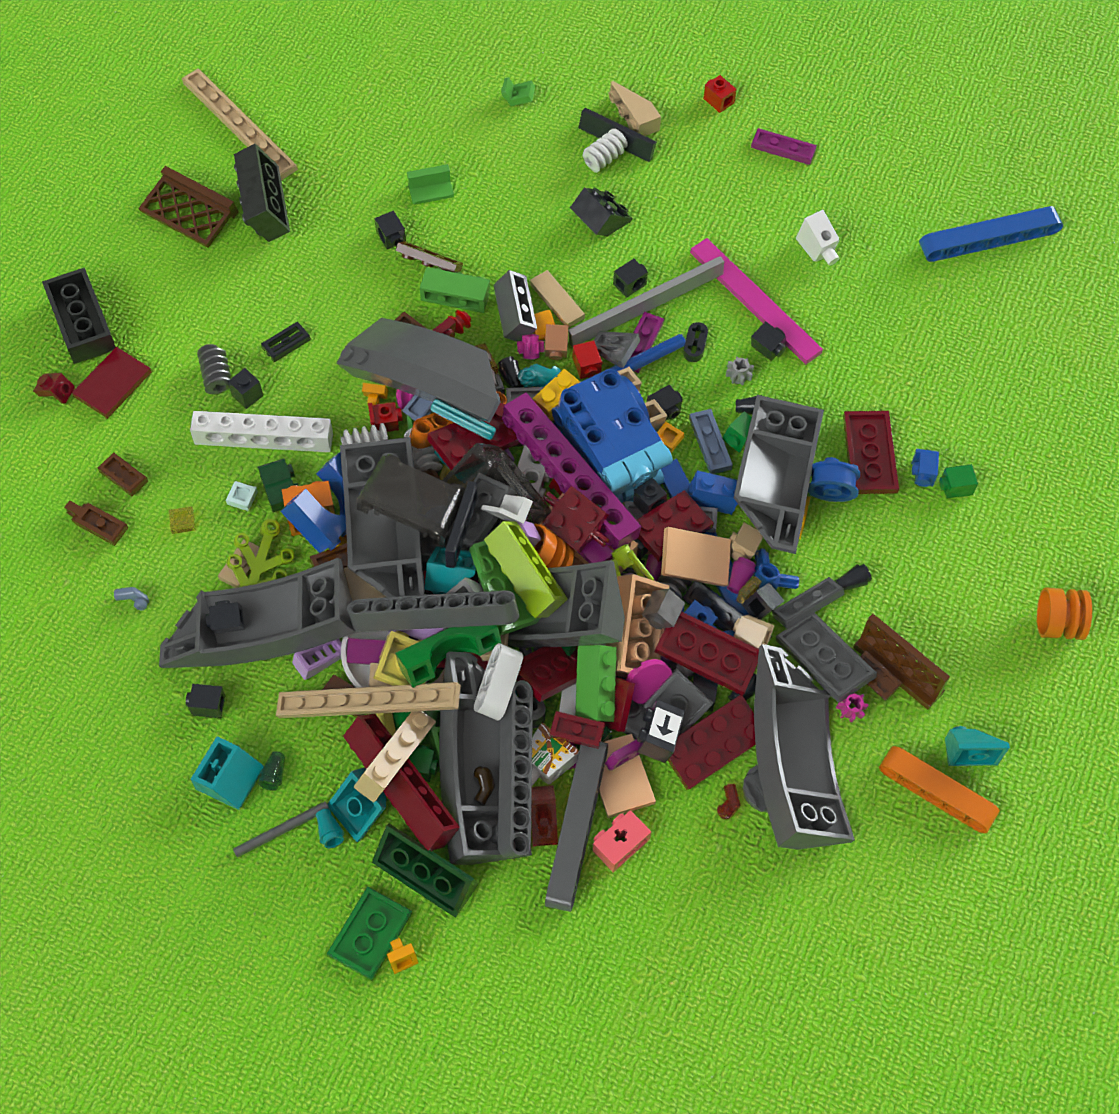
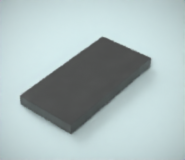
[776,613,877,703]

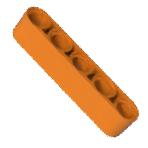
[409,391,507,449]
[879,746,1000,833]

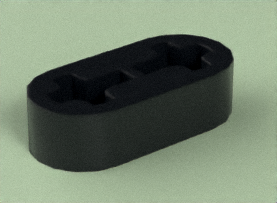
[683,322,708,362]

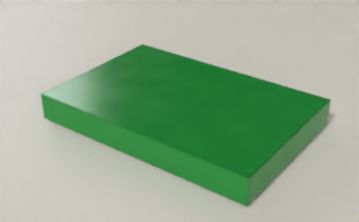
[327,886,412,981]

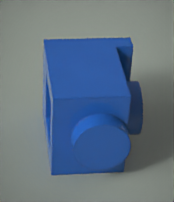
[912,449,939,487]

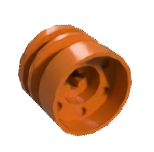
[534,524,574,568]
[1037,587,1092,640]

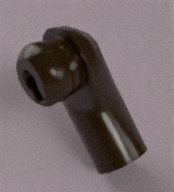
[474,766,495,805]

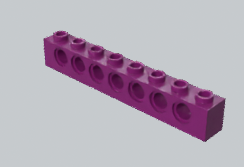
[502,392,641,550]

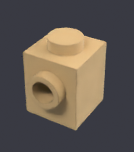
[729,523,763,561]
[733,615,774,649]

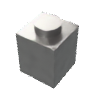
[642,589,685,629]

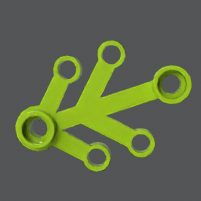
[226,519,294,587]

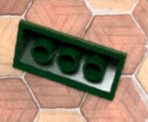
[372,823,478,918]

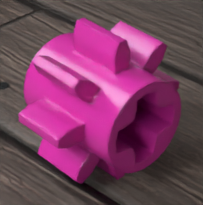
[517,334,545,359]
[836,693,869,723]

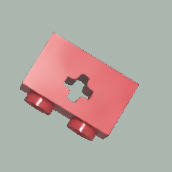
[592,810,651,873]

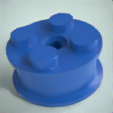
[808,457,860,502]

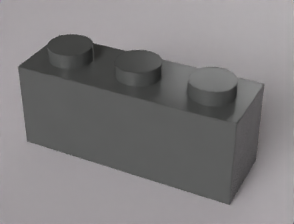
[494,270,537,342]

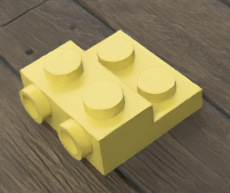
[373,631,426,686]

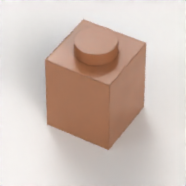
[545,324,568,360]

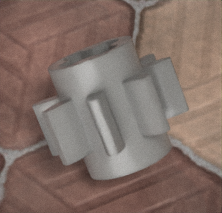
[726,357,754,385]

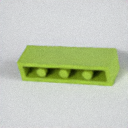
[484,521,568,618]

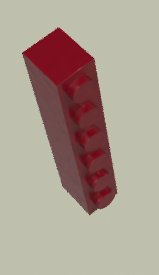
[343,714,460,851]

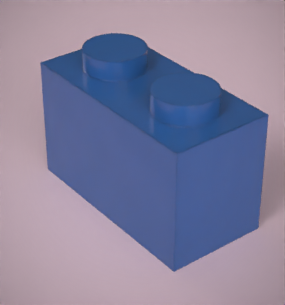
[688,470,738,515]

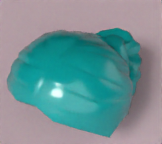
[518,364,561,388]

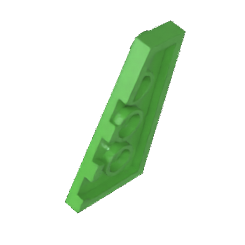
[469,541,541,636]

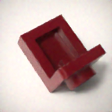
[33,373,75,404]

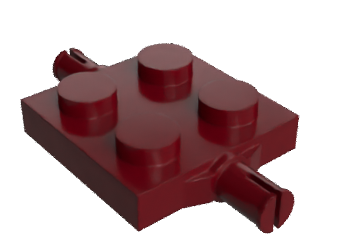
[542,486,609,553]

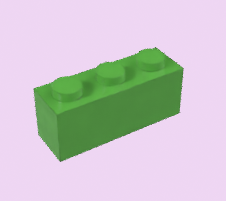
[420,267,490,313]
[575,645,617,722]

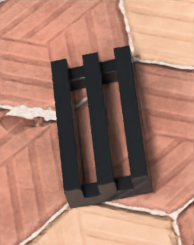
[261,321,311,362]

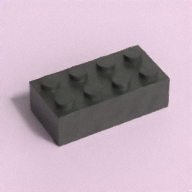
[234,144,290,242]
[42,267,116,364]

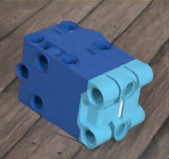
[552,369,673,507]

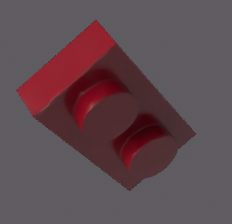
[549,711,605,749]

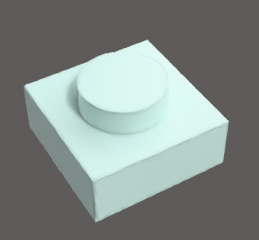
[226,481,258,511]

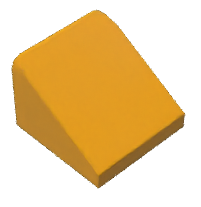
[533,310,555,340]

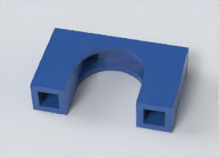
[280,451,347,553]

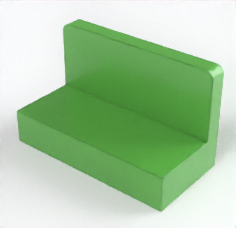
[407,164,454,205]

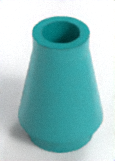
[316,809,344,848]

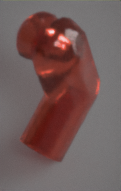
[717,784,740,819]

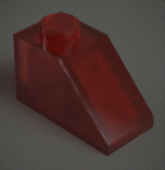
[531,785,558,846]

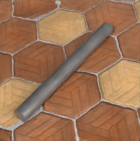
[233,801,329,858]

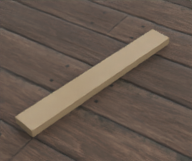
[182,69,298,180]
[276,682,461,718]

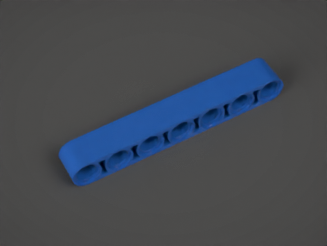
[919,206,1063,262]

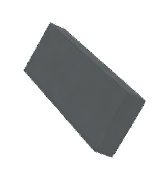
[772,577,844,629]

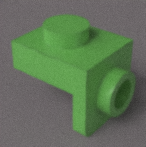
[501,77,535,106]

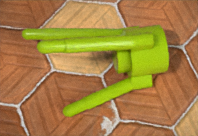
[611,544,654,581]

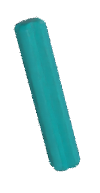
[431,399,496,440]

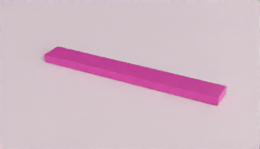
[690,238,823,365]

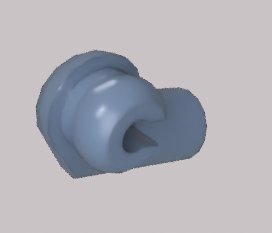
[114,587,149,610]

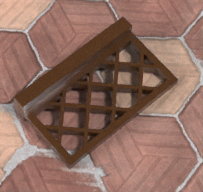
[138,166,239,248]
[853,614,950,710]

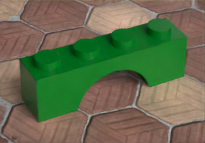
[395,625,502,688]

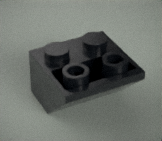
[570,187,633,237]

